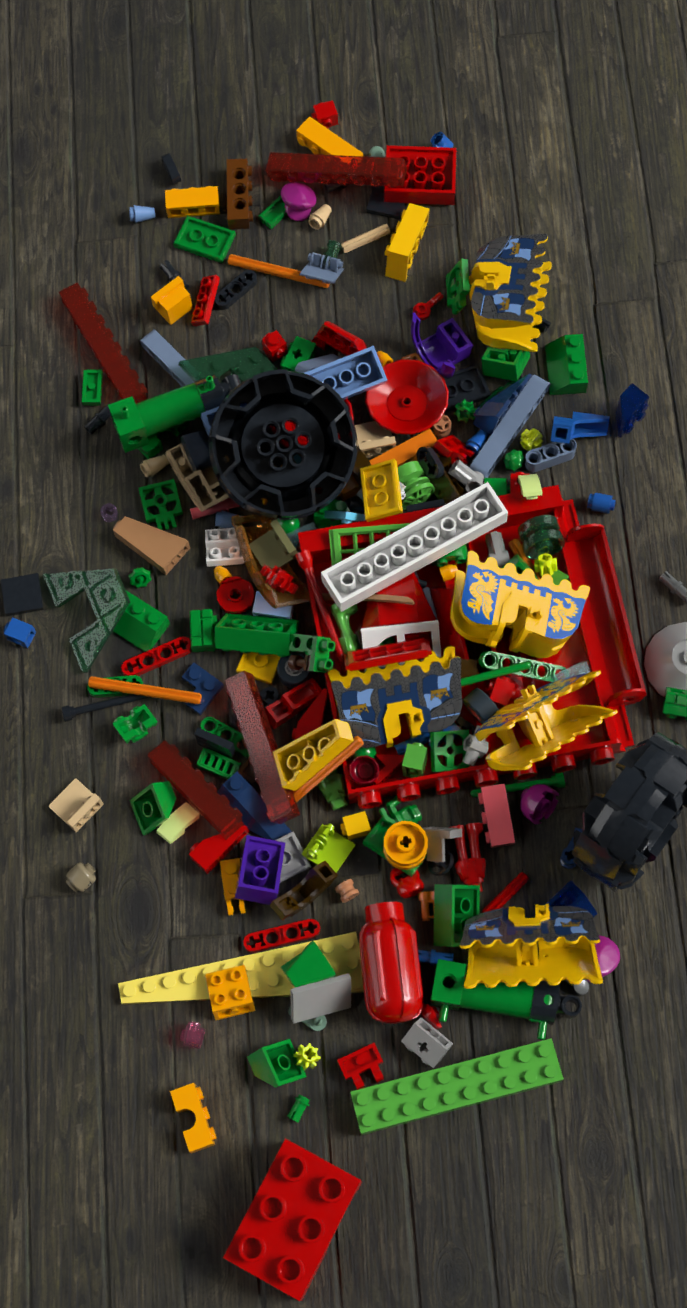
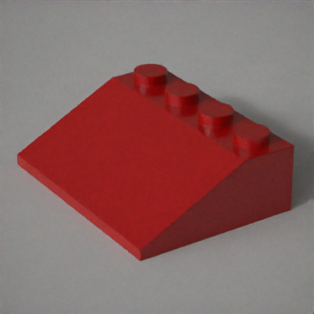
[384,145,457,205]

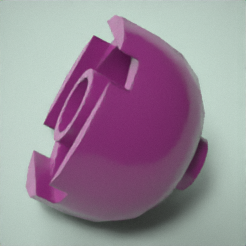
[520,784,559,824]

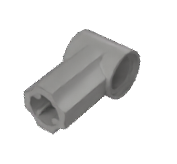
[448,460,484,492]
[485,531,510,568]

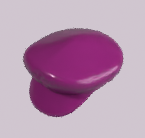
[281,182,316,221]
[586,935,620,982]

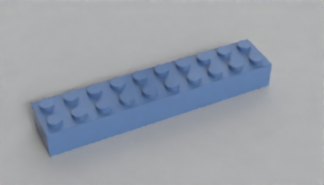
[200,346,387,437]

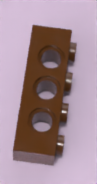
[227,159,253,229]

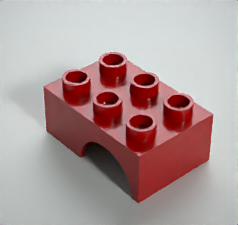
[223,1138,362,1301]

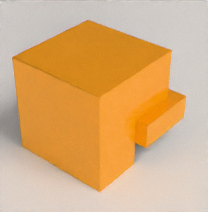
[151,276,193,325]

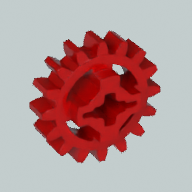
[260,564,299,594]

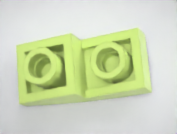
[518,474,542,499]
[157,802,200,844]

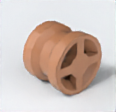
[433,415,451,438]
[335,879,359,903]

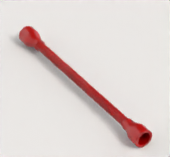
[295,550,347,676]

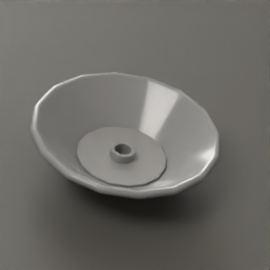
[644,622,687,697]

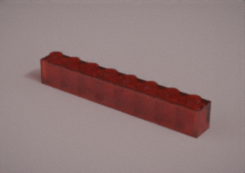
[266,152,407,188]
[59,282,148,403]
[225,671,300,824]

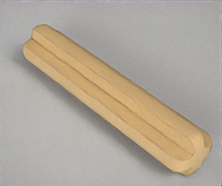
[341,224,390,253]

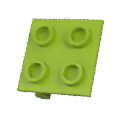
[301,823,356,873]

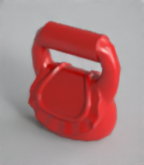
[390,868,424,899]

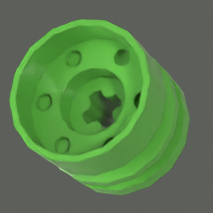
[398,461,435,510]

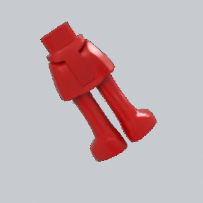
[448,823,486,892]

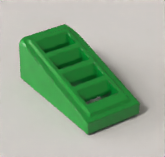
[196,748,241,779]

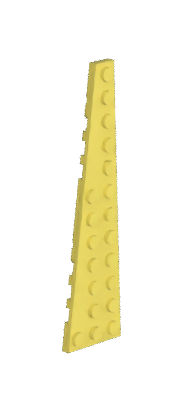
[118,932,364,1004]

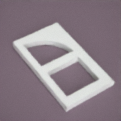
[360,620,441,671]

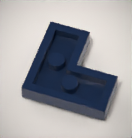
[182,662,224,715]

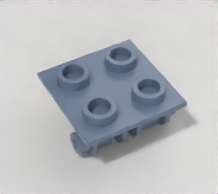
[300,252,344,284]

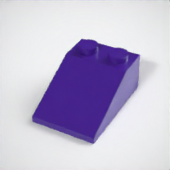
[235,835,285,905]

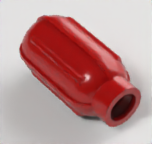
[359,902,423,1024]

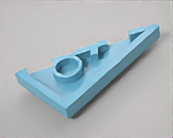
[324,511,365,524]

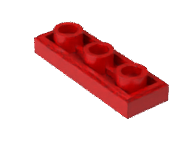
[191,275,220,326]

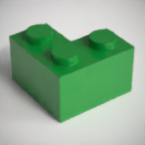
[481,347,530,381]

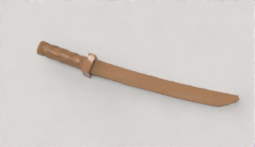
[315,593,415,605]

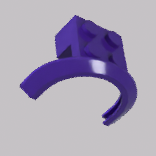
[411,312,473,379]

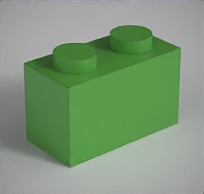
[402,742,428,778]

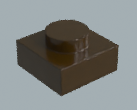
[238,758,265,786]

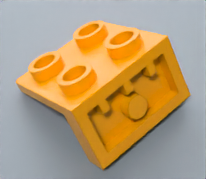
[205,965,255,1020]

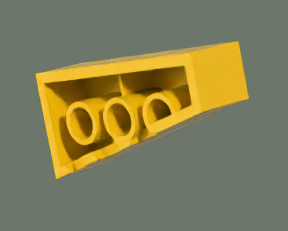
[385,203,430,282]
[273,719,354,791]

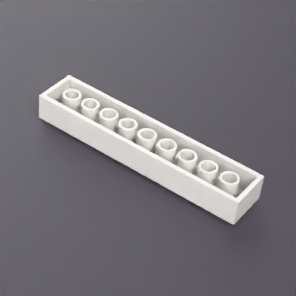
[321,482,508,612]

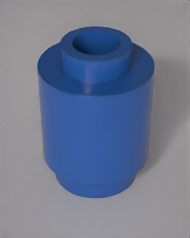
[587,493,616,514]

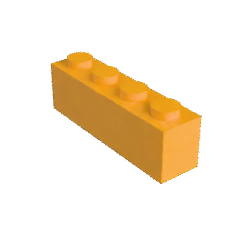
[296,116,363,174]

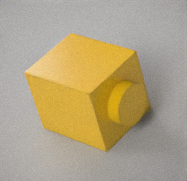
[340,811,371,840]

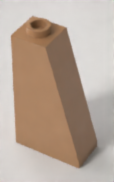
[113,516,190,575]

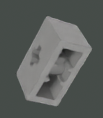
[401,1017,453,1068]

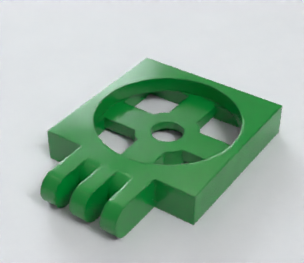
[446,258,470,315]
[138,479,183,530]
[430,729,481,772]

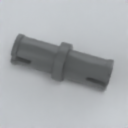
[659,571,687,604]

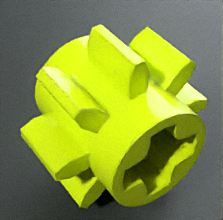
[520,428,543,451]
[534,553,557,576]
[293,1043,321,1071]

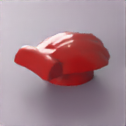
[420,1003,442,1030]

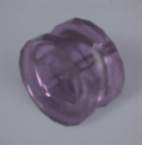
[100,503,118,522]

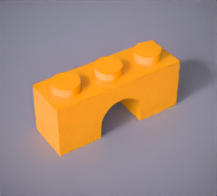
[170,1083,217,1153]

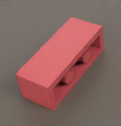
[478,784,515,848]

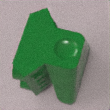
[281,941,336,988]

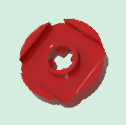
[216,576,255,614]

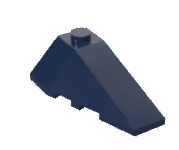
[473,373,532,435]
[210,772,292,840]

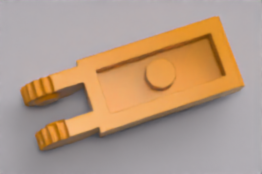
[220,858,246,916]

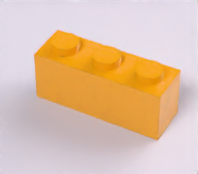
[165,186,220,218]

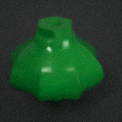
[503,449,525,472]
[128,567,152,588]

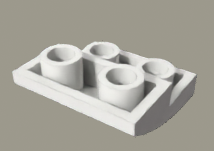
[205,527,244,567]

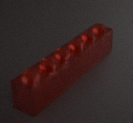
[147,740,244,840]

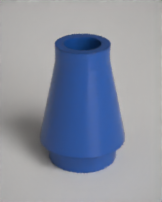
[465,429,489,456]

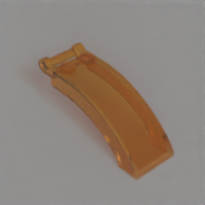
[231,514,311,609]

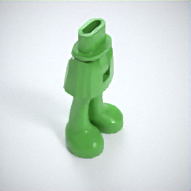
[330,603,360,654]
[317,768,348,811]

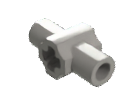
[462,725,489,766]

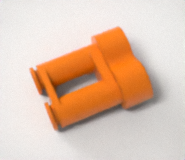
[418,891,434,921]

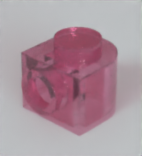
[180,1021,205,1049]

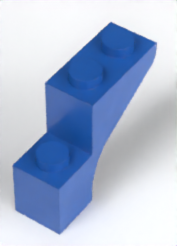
[551,412,610,444]

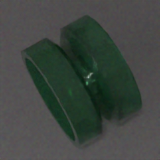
[518,515,565,559]

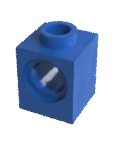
[4,617,36,648]

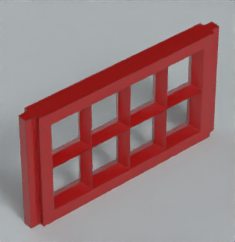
[344,638,432,671]

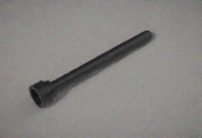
[62,694,151,722]

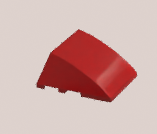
[311,321,367,356]
[362,573,436,628]

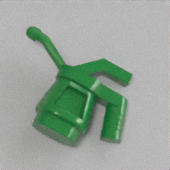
[379,796,422,845]

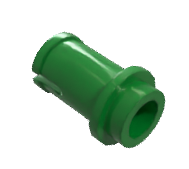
[287,1094,310,1123]

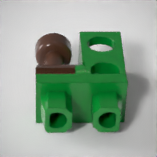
[288,633,335,673]

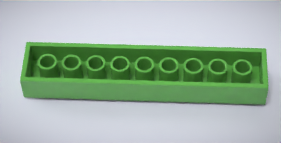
[350,1038,563,1135]

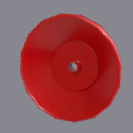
[365,359,449,435]

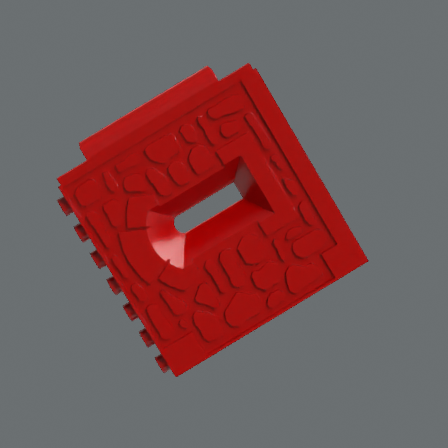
[298,485,647,809]

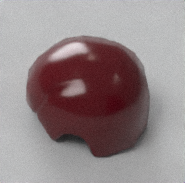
[349,755,379,785]

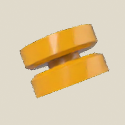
[383,821,428,870]

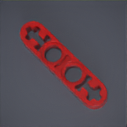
[121,636,192,676]
[243,919,321,953]

